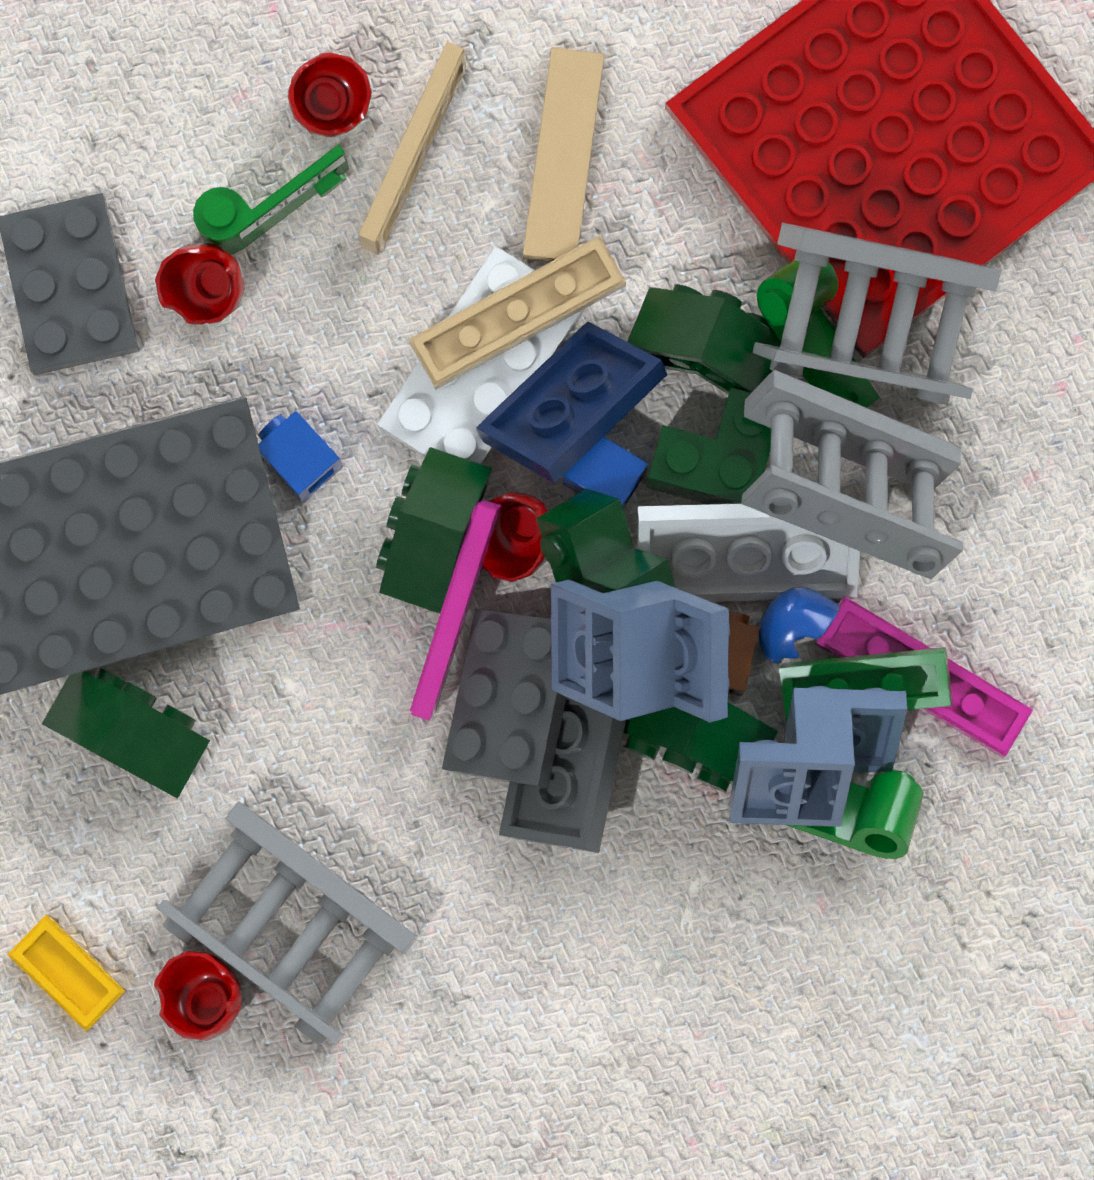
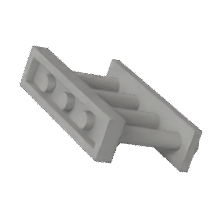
[753,222,1001,405]
[741,370,963,579]
[156,801,418,1046]

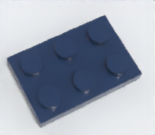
[476,321,668,484]

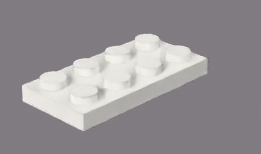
[377,246,586,465]
[638,504,860,602]

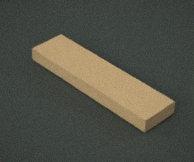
[358,41,467,255]
[523,47,604,262]
[408,235,626,390]

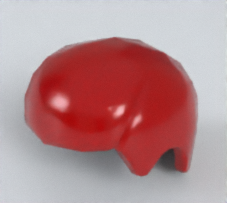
[288,52,372,138]
[155,243,245,325]
[482,491,549,582]
[154,951,242,1041]

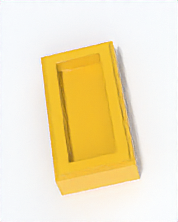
[7,914,127,1032]

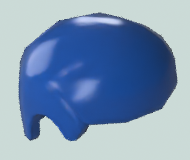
[759,587,840,664]

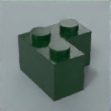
[627,284,781,394]
[646,387,771,505]
[376,447,492,614]
[536,488,676,593]
[42,667,210,799]
[623,702,778,793]

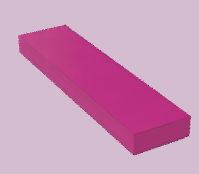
[410,500,501,721]
[815,596,1033,758]

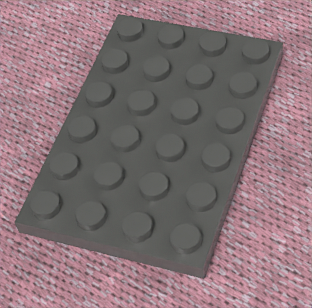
[0,396,300,695]

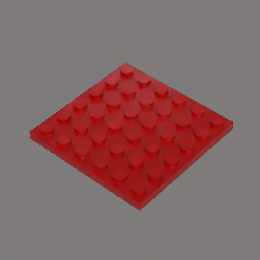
[665,0,1094,359]

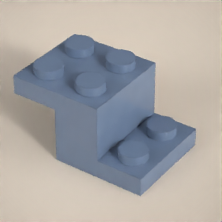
[551,580,730,722]
[729,686,907,827]

